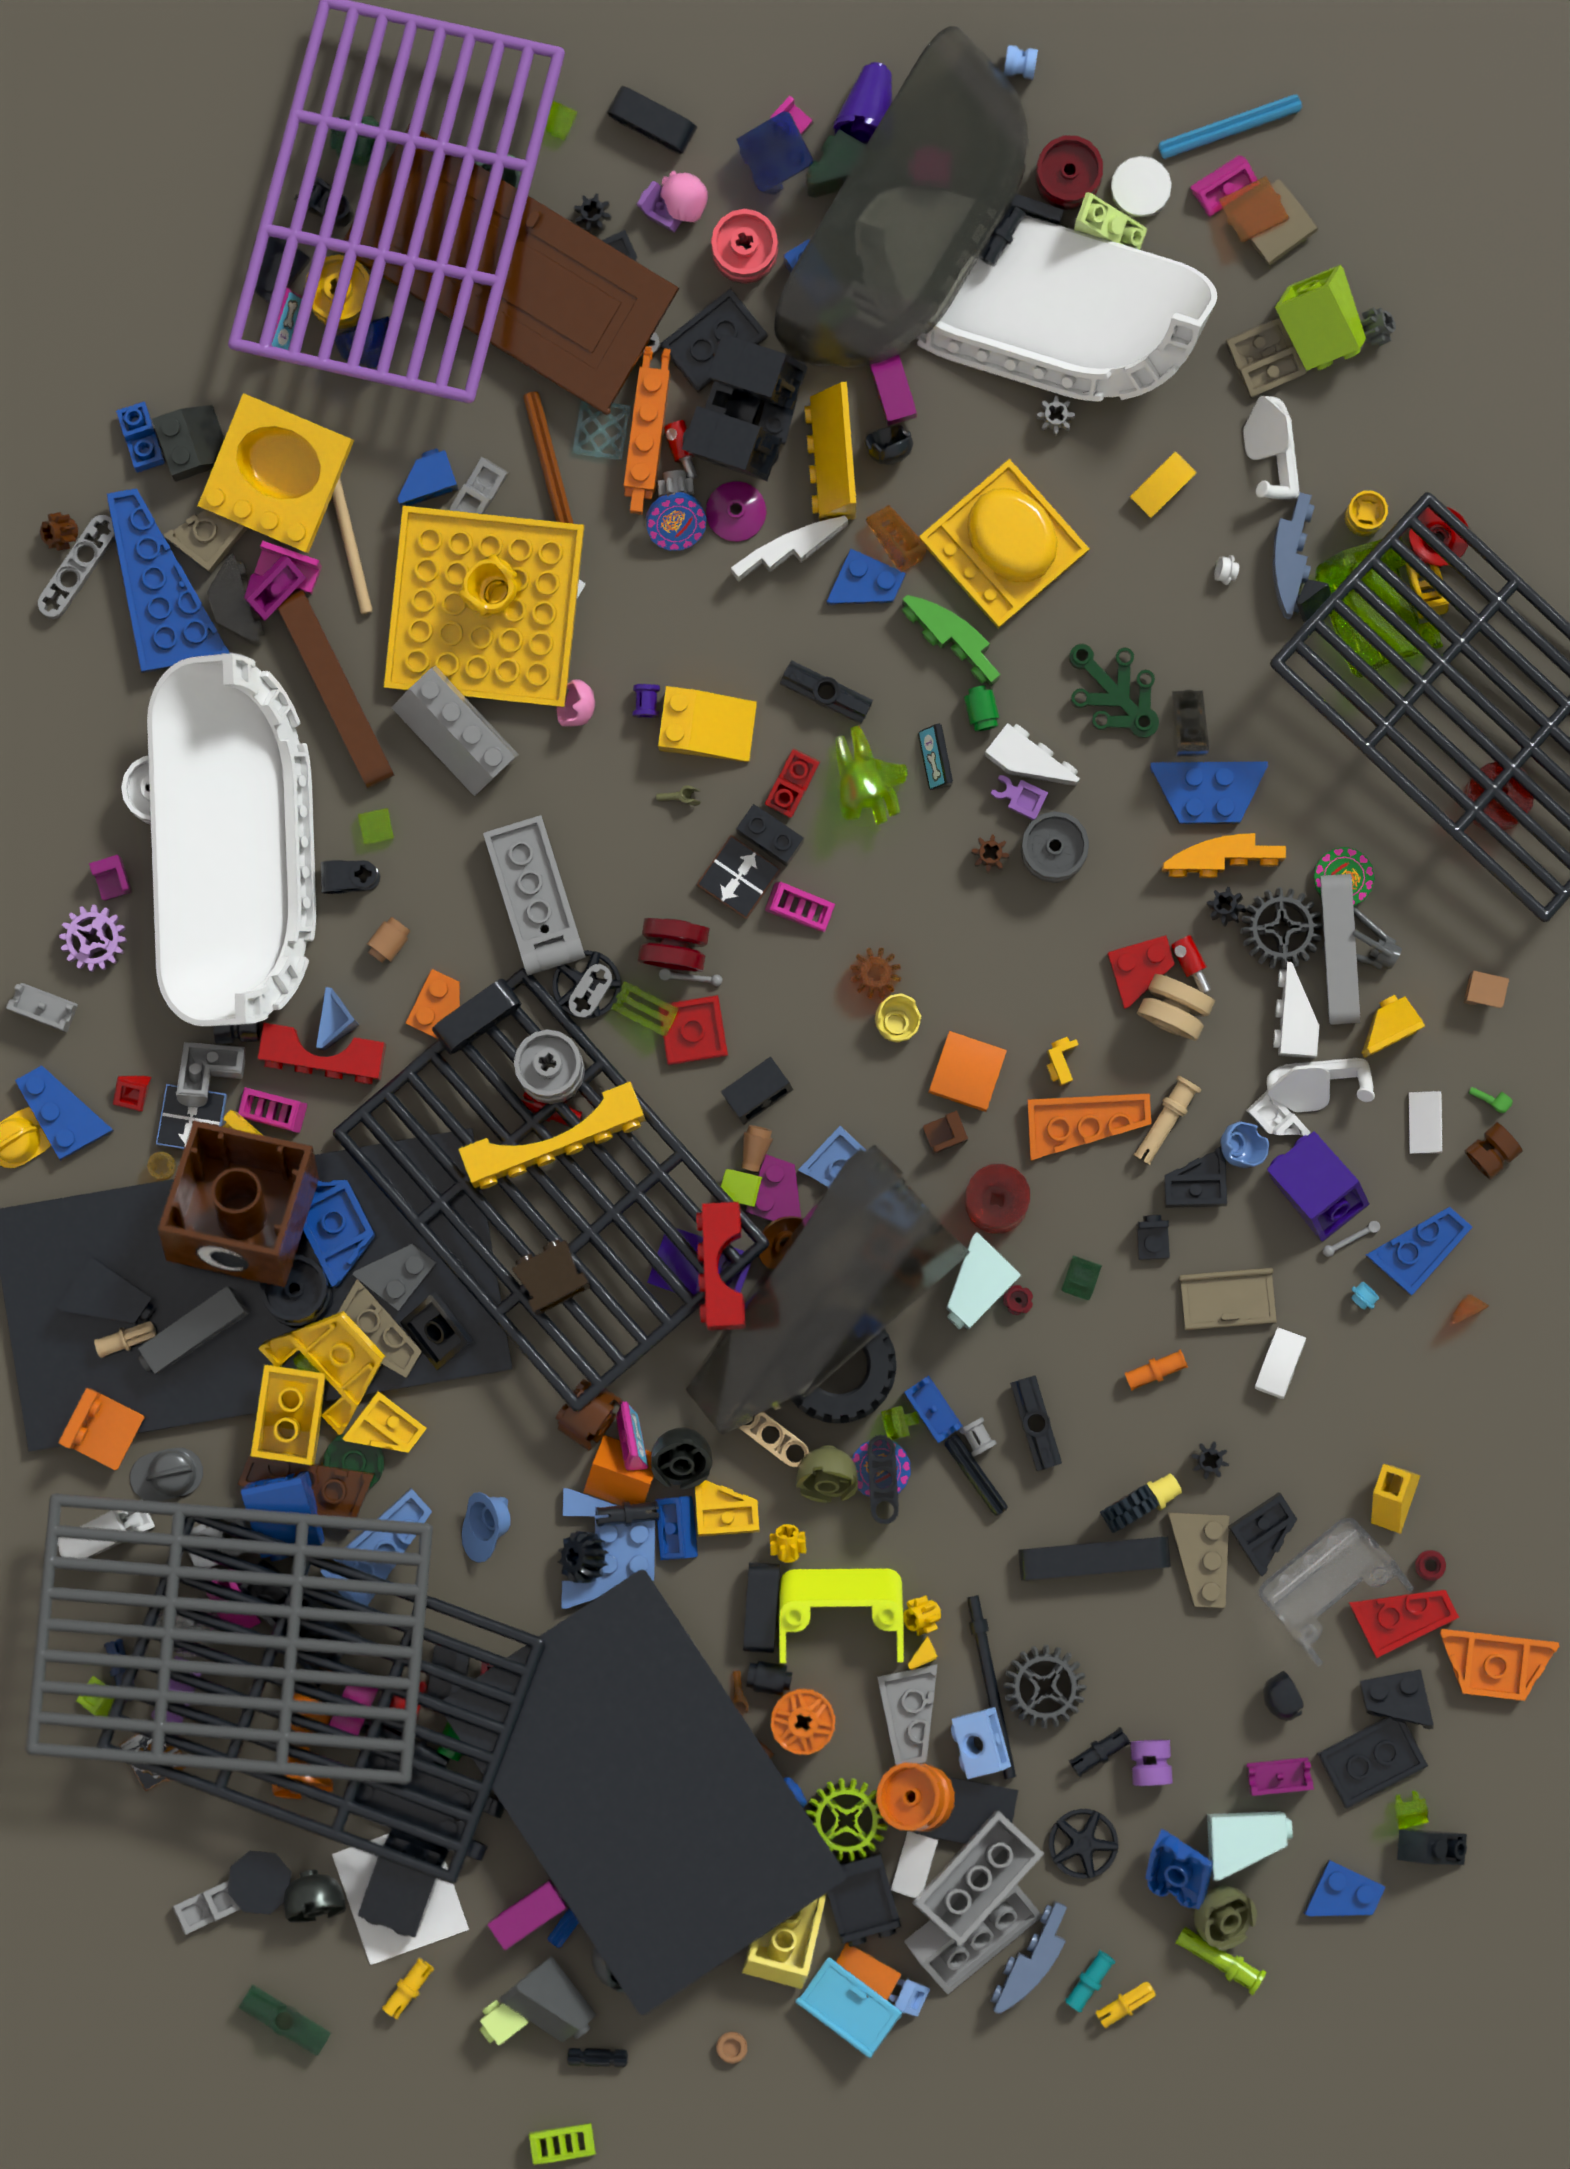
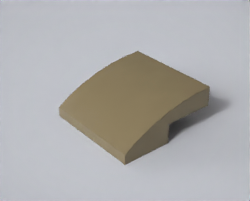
[1231,179,1318,266]
[1225,317,1306,397]

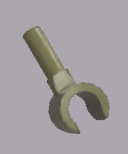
[656,785,701,806]

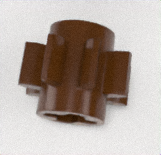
[40,512,78,551]
[971,834,1010,873]

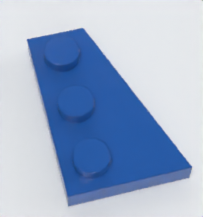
[15,1066,114,1161]
[1365,1207,1472,1296]

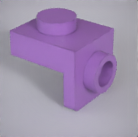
[637,181,682,232]

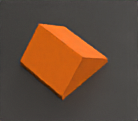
[583,1435,654,1505]

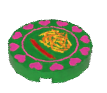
[1313,847,1375,906]

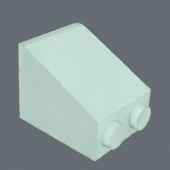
[946,1232,1021,1330]
[1207,1811,1292,1880]

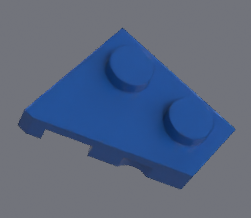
[827,549,906,605]
[1304,1860,1385,1916]

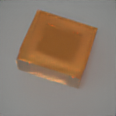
[1451,1294,1489,1323]

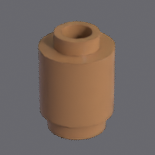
[367,917,410,963]

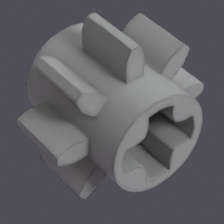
[1037,396,1075,436]
[657,470,694,497]

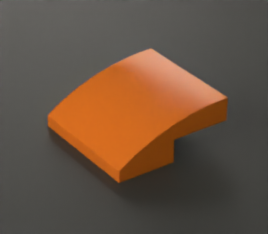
[928,1031,1007,1112]
[836,1942,901,2000]

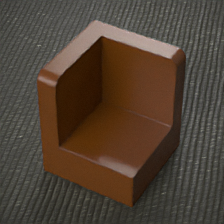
[923,1111,968,1154]

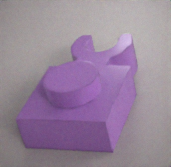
[991,775,1048,820]

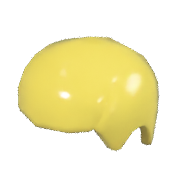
[875,993,921,1043]

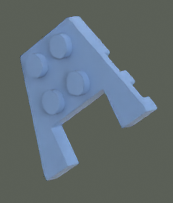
[562,1488,655,1609]

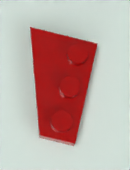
[1348,1590,1459,1658]

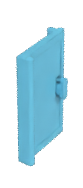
[796,1957,903,2058]

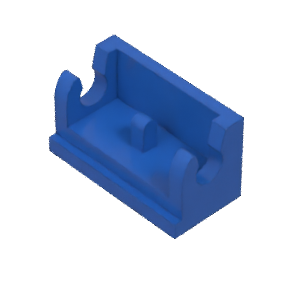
[904,1376,963,1443]

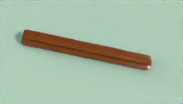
[523,391,574,524]

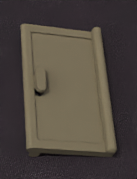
[1179,1268,1277,1330]

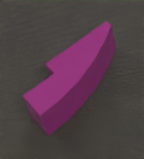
[862,333,917,426]

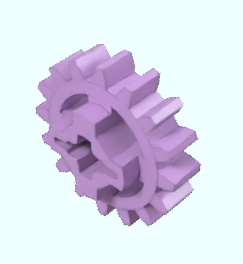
[59,905,127,972]

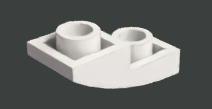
[1255,1327,1306,1399]

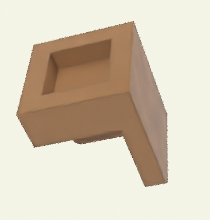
[1463,970,1509,1008]

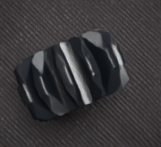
[558,1531,609,1583]

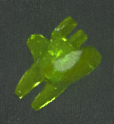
[836,726,908,825]

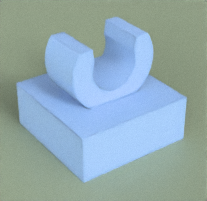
[889,1979,930,2017]

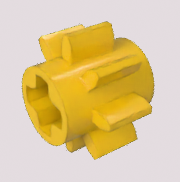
[769,1524,807,1563]
[903,1595,941,1636]

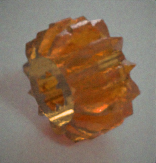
[850,948,901,999]

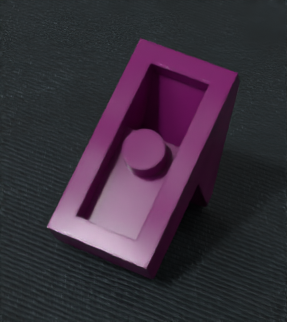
[244,555,306,621]

